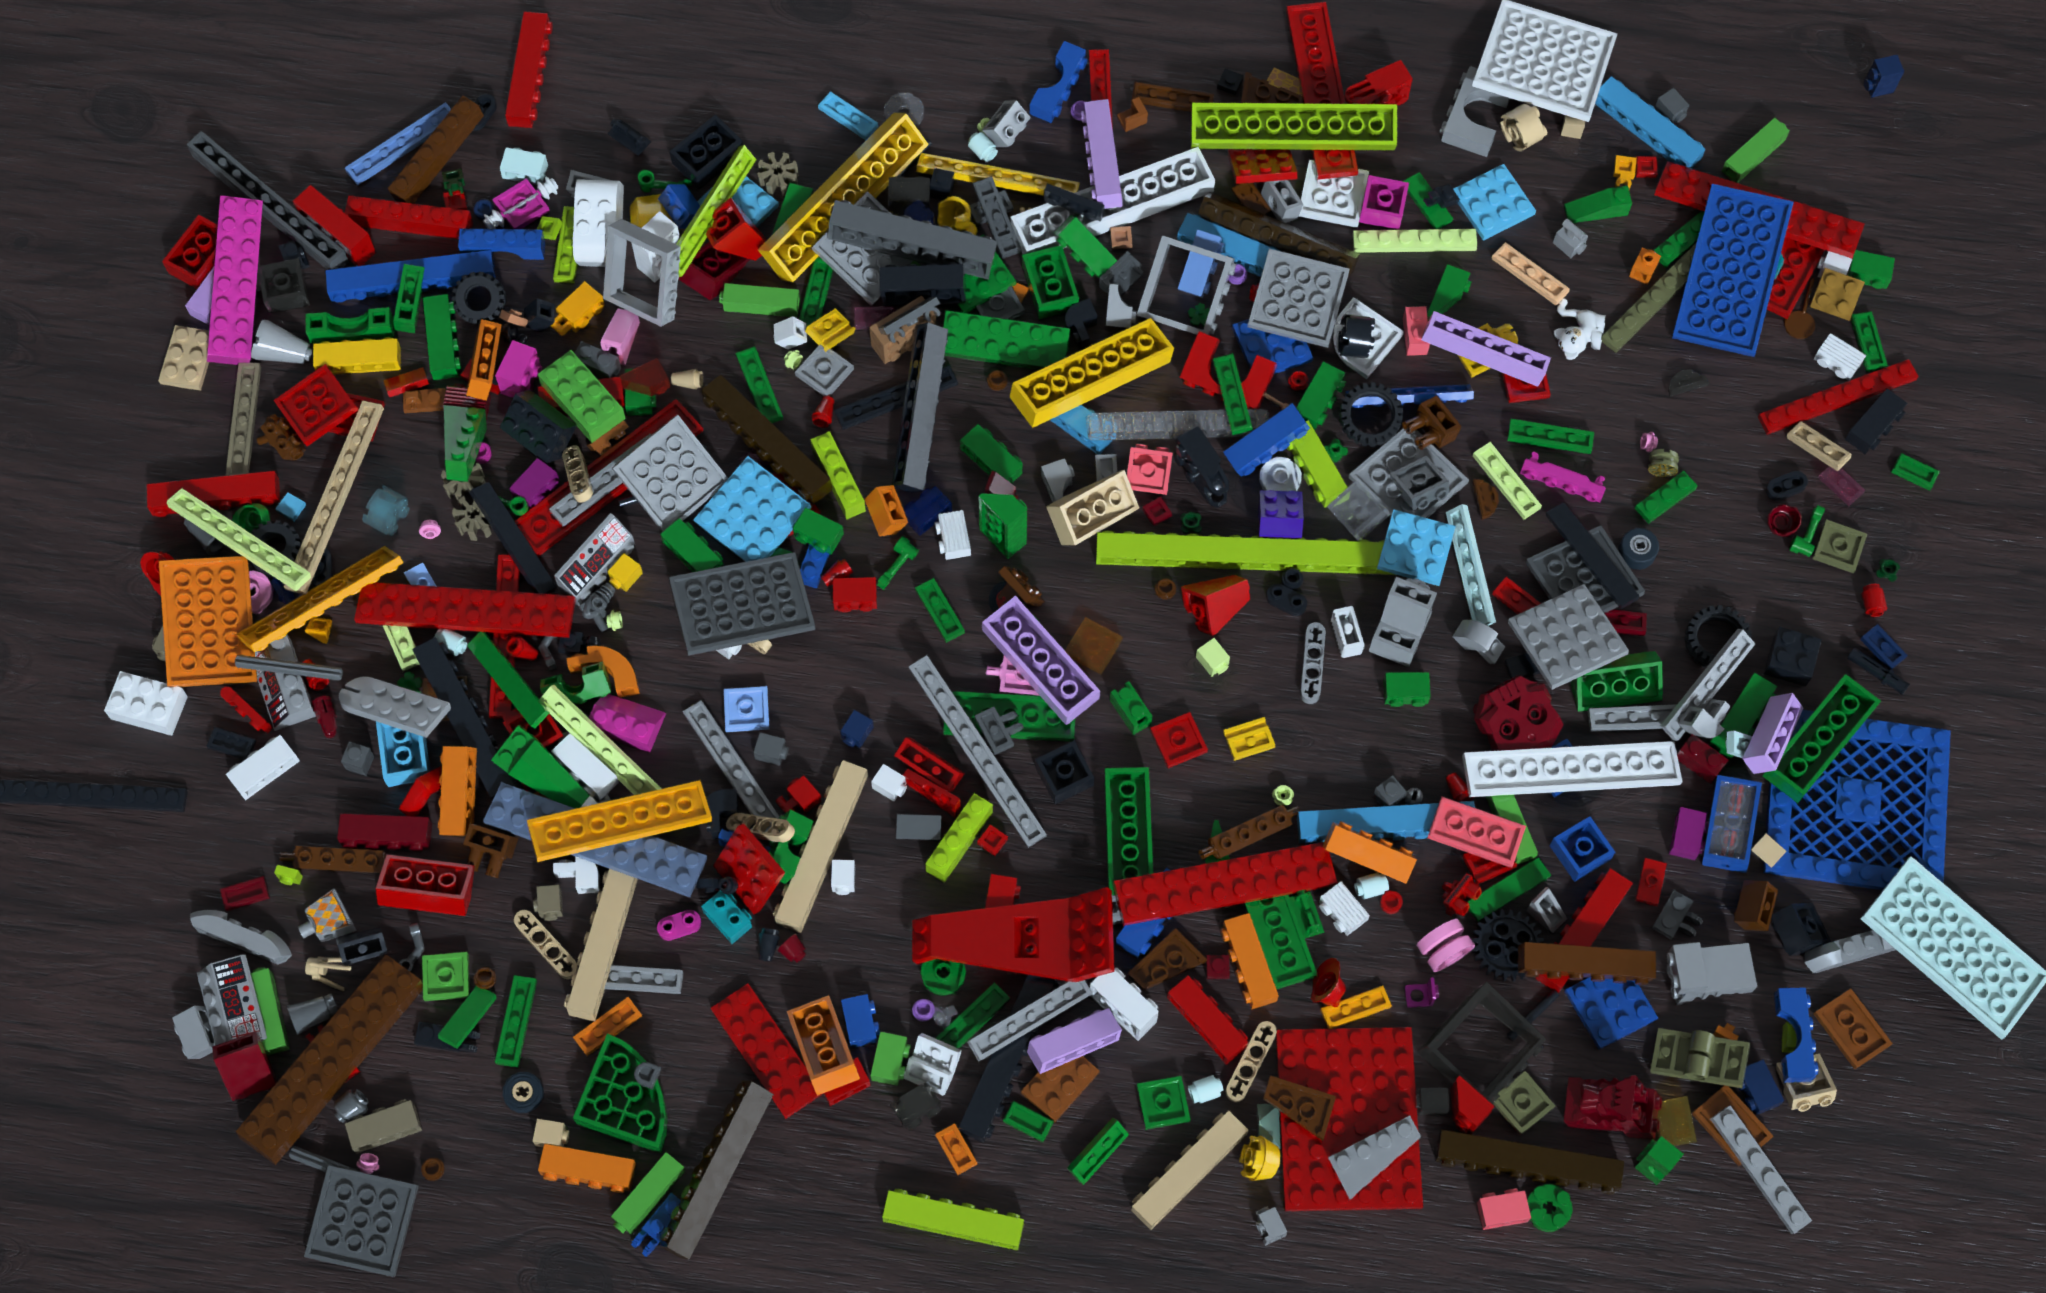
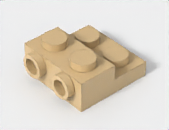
[1776,1053,1837,1112]

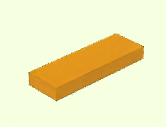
[1320,985,1392,1029]

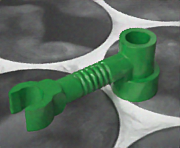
[638,170,692,193]
[498,496,529,518]
[1789,505,1825,557]
[877,536,919,590]

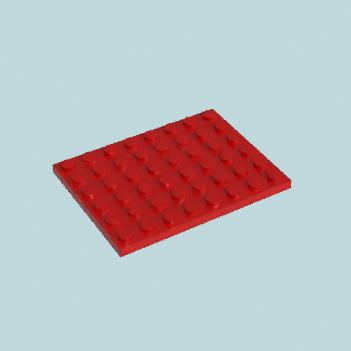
[1276,1027,1423,1211]

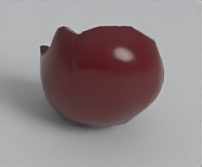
[1767,504,1802,537]

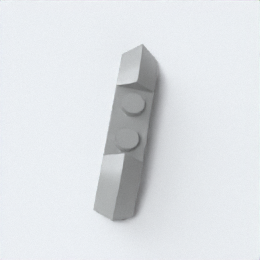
[190,910,292,965]
[1804,930,1896,973]

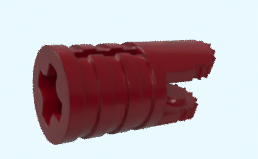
[312,696,337,739]

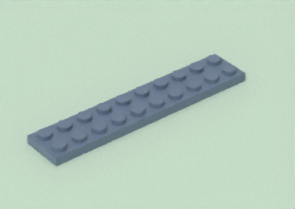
[483,782,707,897]

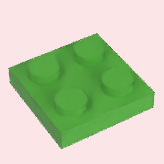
[422,952,470,1001]

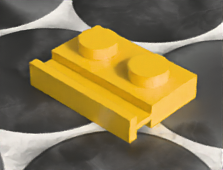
[805,308,856,352]
[1223,717,1275,761]

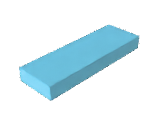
[818,91,878,140]

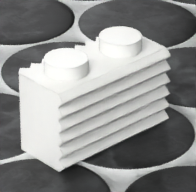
[1814,333,1866,381]
[935,510,971,560]
[1331,606,1365,658]
[1319,882,1370,936]

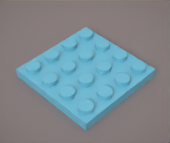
[693,456,812,562]

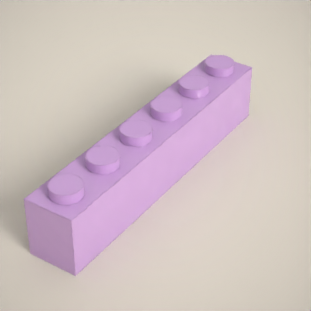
[1081,99,1122,209]
[1421,311,1551,387]

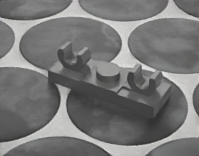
[878,296,940,343]

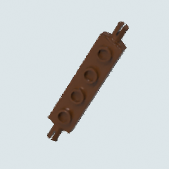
[1199,805,1301,859]
[279,846,386,873]

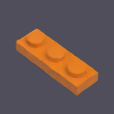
[573,997,642,1056]

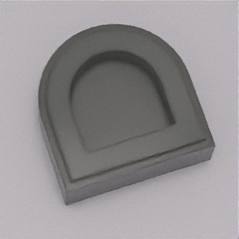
[634,1062,662,1090]

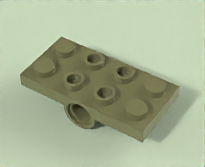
[1650,1028,1750,1088]

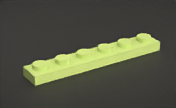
[1353,229,1477,253]

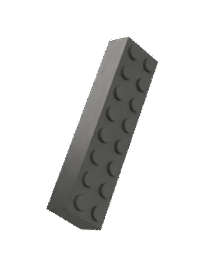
[828,200,997,280]

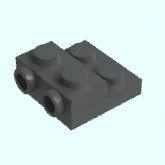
[1390,456,1450,510]

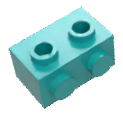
[701,890,752,944]

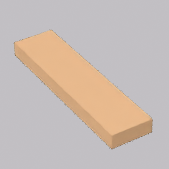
[1492,242,1570,305]

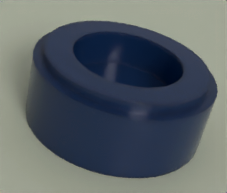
[474,199,495,221]

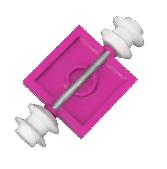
[483,177,559,229]

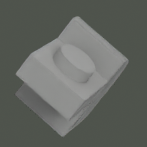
[1452,620,1505,664]
[1678,699,1730,738]

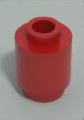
[1861,584,1887,617]

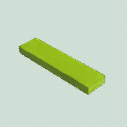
[553,206,577,284]

